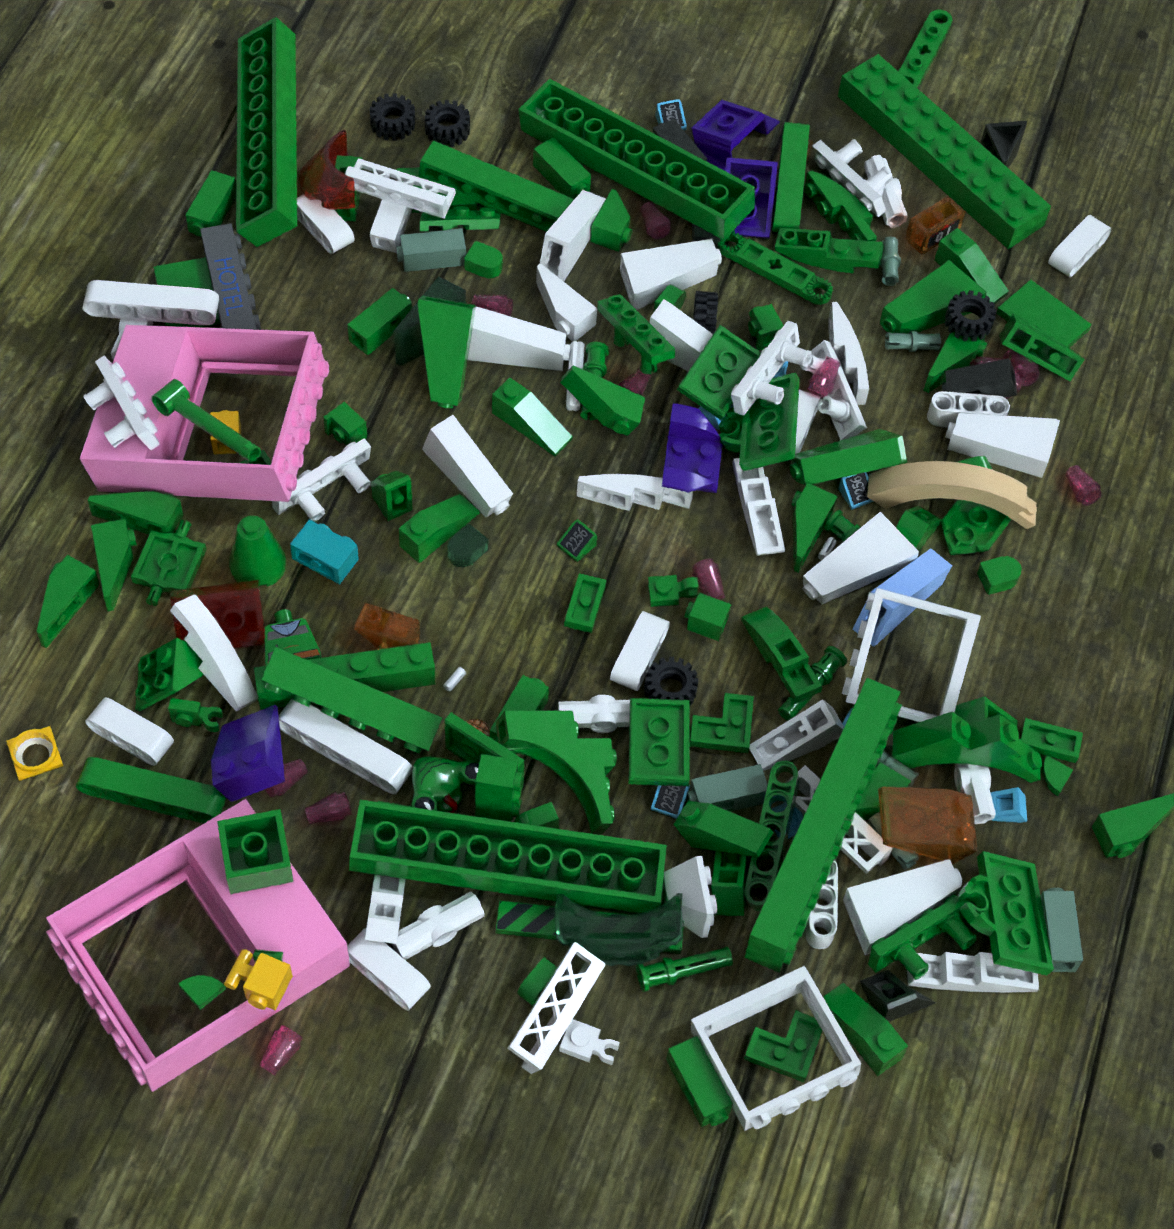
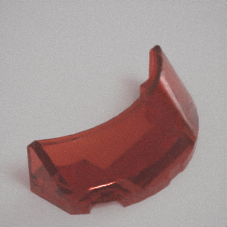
[299,130,355,209]

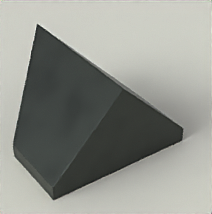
[981,120,1028,168]
[860,970,936,1022]

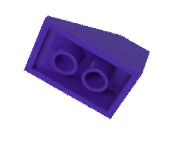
[725,157,778,239]
[211,705,285,802]

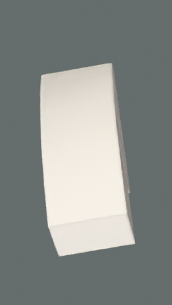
[365,875,406,944]

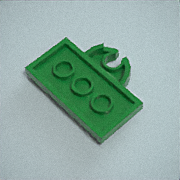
[718,372,800,472]
[958,851,1054,976]

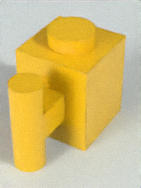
[224,949,293,1011]

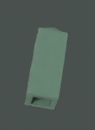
[396,228,466,272]
[687,764,768,812]
[1041,888,1083,972]

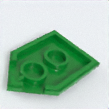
[941,499,1012,556]

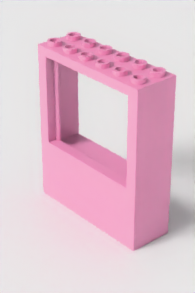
[80,325,329,502]
[46,799,350,1092]

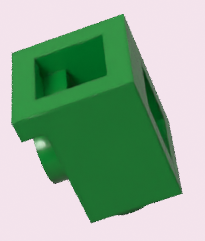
[748,304,784,351]
[323,402,367,446]

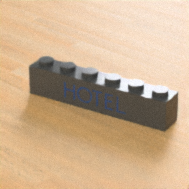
[200,223,261,330]

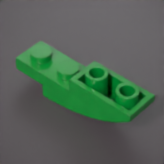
[804,171,877,241]
[775,228,883,273]
[741,606,822,703]

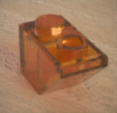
[354,603,420,649]

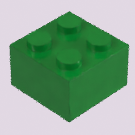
[217,809,294,894]

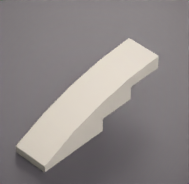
[828,302,869,405]
[732,458,785,556]
[577,474,693,511]
[170,594,258,712]
[907,952,1039,992]

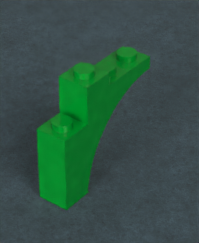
[496,711,617,834]
[892,712,1042,783]

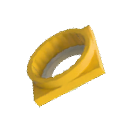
[6,726,63,781]

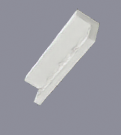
[345,158,456,219]
[786,765,893,874]
[507,942,605,1074]

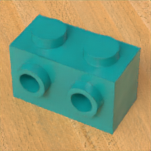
[290,519,359,585]

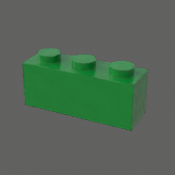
[475,754,523,822]

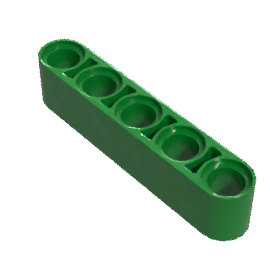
[772,122,810,233]
[76,757,227,824]
[745,761,799,911]

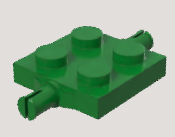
[131,520,207,606]

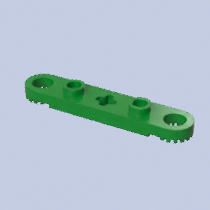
[898,10,952,88]
[718,231,833,305]

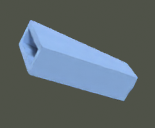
[853,548,952,647]

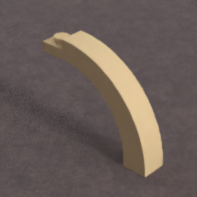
[867,461,1037,529]

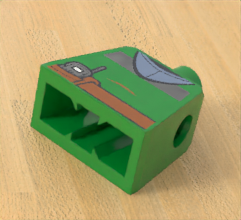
[265,609,322,666]

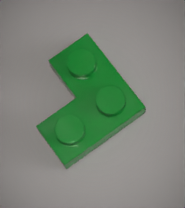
[690,693,754,753]
[744,1010,822,1083]

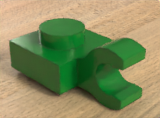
[648,575,698,607]
[168,698,223,732]

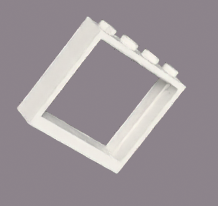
[842,588,981,722]
[691,966,861,1131]

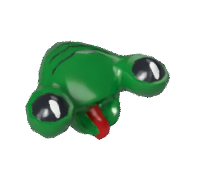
[411,756,480,813]

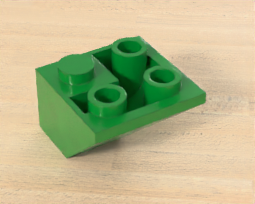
[135,638,203,712]

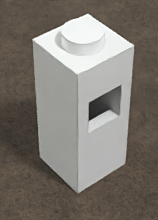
[370,199,412,253]

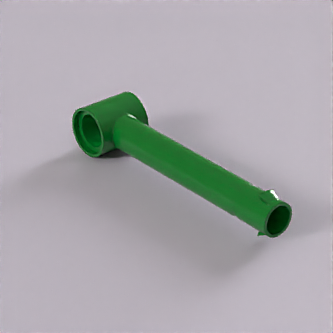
[151,379,261,462]

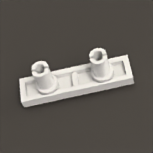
[813,139,893,217]
[731,321,812,416]
[800,340,867,440]
[83,355,160,450]
[272,438,371,522]

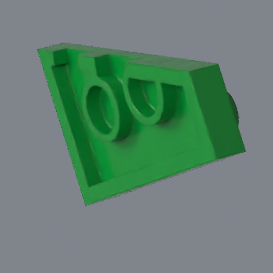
[420,206,501,231]

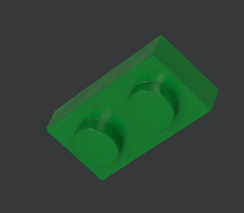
[564,573,607,633]
[1020,718,1083,763]

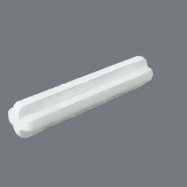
[566,341,585,411]

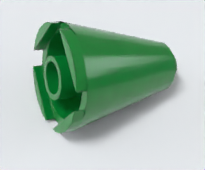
[229,516,286,588]

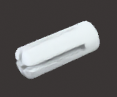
[818,537,837,560]
[443,667,466,692]

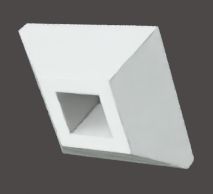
[662,856,717,938]

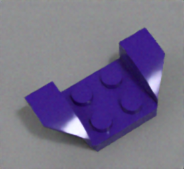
[692,100,780,171]
[661,403,722,493]

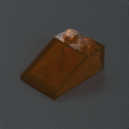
[878,787,978,864]

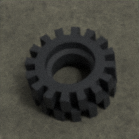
[370,93,415,141]
[425,100,470,147]
[945,290,996,342]
[693,291,718,334]
[644,657,698,706]

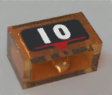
[905,196,965,255]

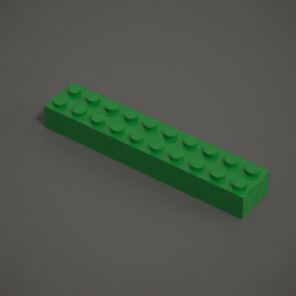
[236,17,297,247]
[838,54,1051,249]
[518,78,755,240]
[744,678,902,973]
[349,800,667,916]

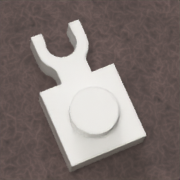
[559,1019,620,1065]

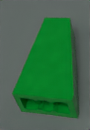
[879,260,987,333]
[418,295,476,408]
[789,429,907,486]

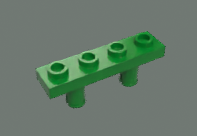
[597,294,675,374]
[868,894,977,980]

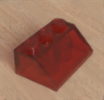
[170,580,265,648]

